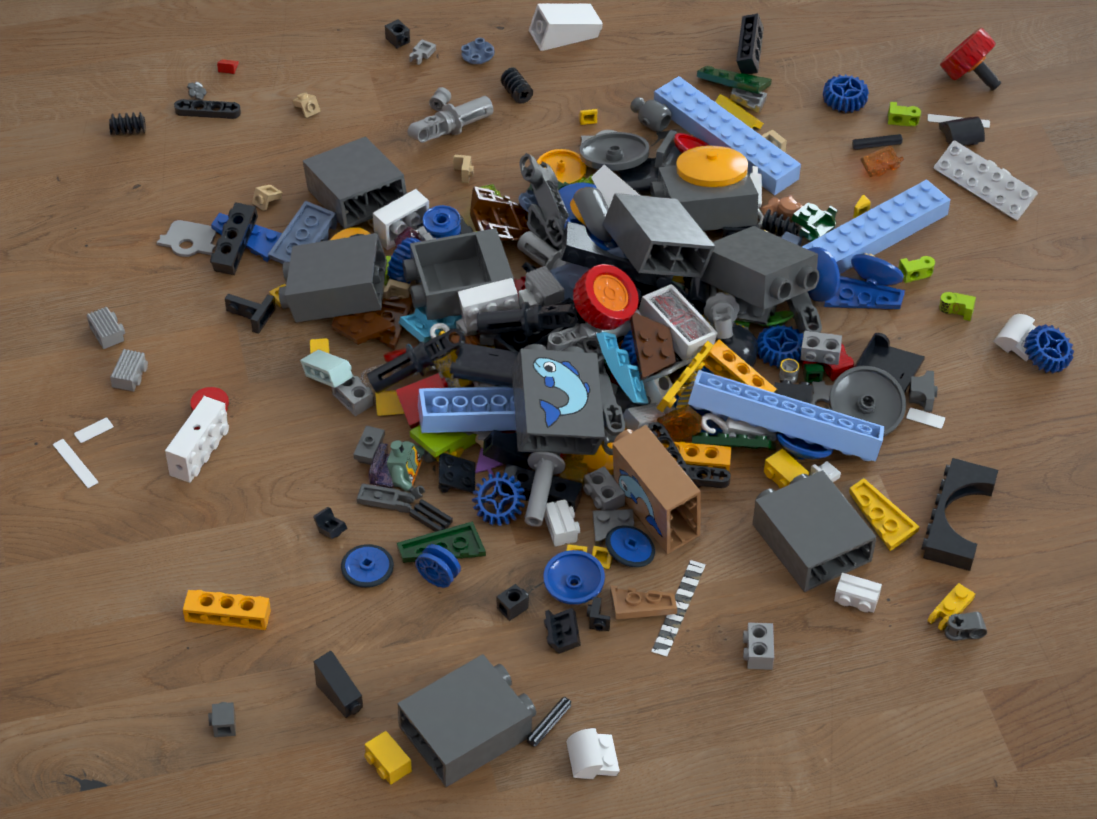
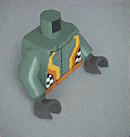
[387,440,437,500]

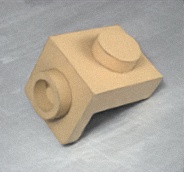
[292,93,320,117]
[453,155,474,183]
[383,279,411,299]

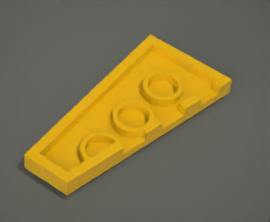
[656,341,714,412]
[849,478,919,551]

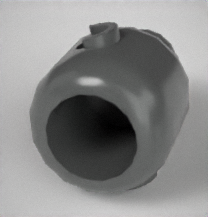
[630,97,672,132]

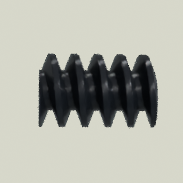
[500,67,533,104]
[109,112,146,135]
[762,209,802,237]

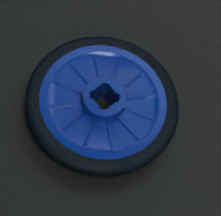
[605,525,655,568]
[341,544,394,588]

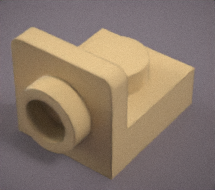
[762,129,787,152]
[252,185,283,211]

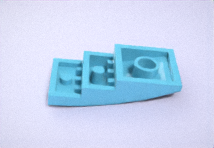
[399,307,462,343]
[596,332,649,405]

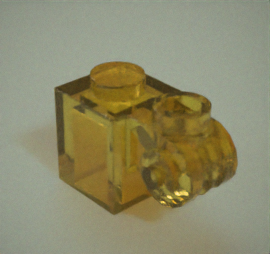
[557,454,589,489]

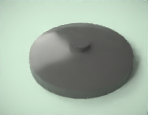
[580,132,650,171]
[829,366,906,437]

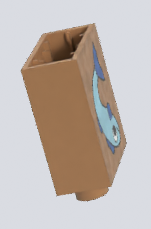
[612,425,701,554]

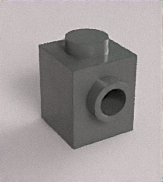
[208,702,236,737]

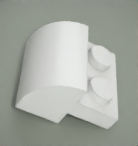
[993,314,1036,361]
[566,728,619,779]

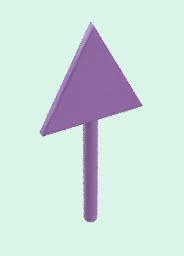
[475,448,503,496]

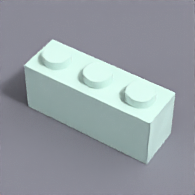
[300,350,353,388]

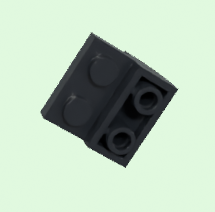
[939,116,985,145]

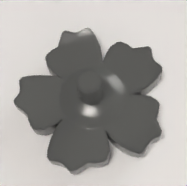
[187,82,207,100]

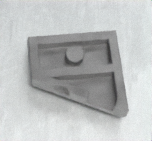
[730,88,767,113]
[593,509,634,546]

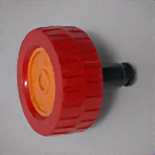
[940,28,1001,91]
[573,264,639,330]

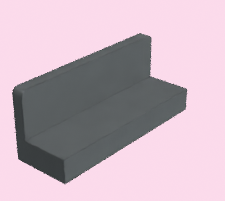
[655,130,681,168]

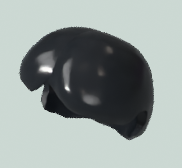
[714,324,759,367]

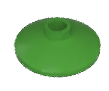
[758,311,794,327]

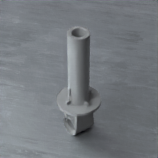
[525,452,565,526]

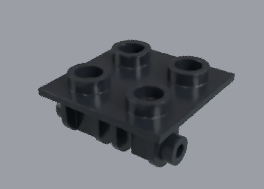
[438,453,475,493]

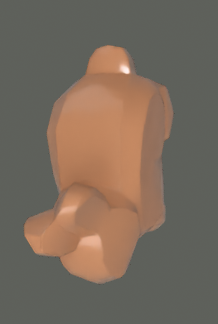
[760,195,803,223]

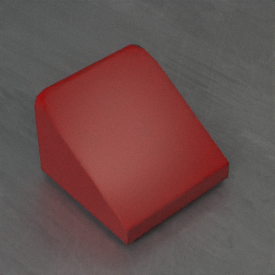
[217,59,239,74]

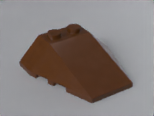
[470,187,531,241]

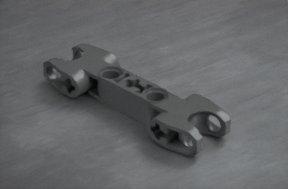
[519,153,569,248]
[786,292,822,337]
[583,338,625,455]

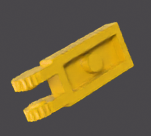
[928,583,975,630]

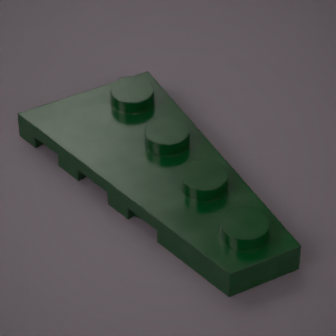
[697,66,772,94]
[692,432,776,451]
[397,521,486,563]

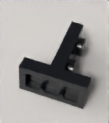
[225,294,276,334]

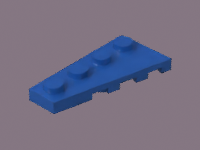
[211,213,282,262]
[824,276,905,309]

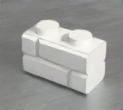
[544,500,580,546]
[834,573,882,613]

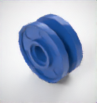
[422,205,461,239]
[415,544,461,588]

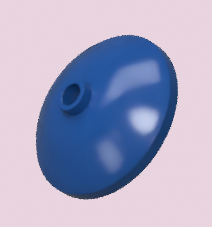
[807,247,840,302]
[851,254,904,286]
[776,432,833,460]
[544,550,605,604]

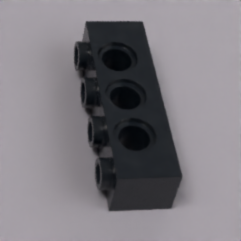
[736,13,764,75]
[210,202,258,276]
[501,464,582,513]

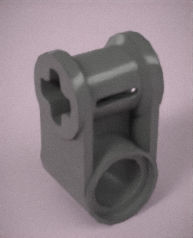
[945,612,987,641]

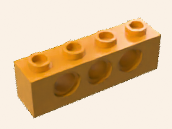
[703,340,776,393]
[661,442,731,475]
[183,590,271,630]

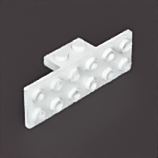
[934,140,1038,221]

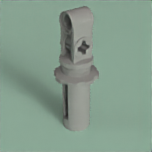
[408,96,493,143]
[517,231,569,273]
[704,285,739,339]
[547,310,641,351]

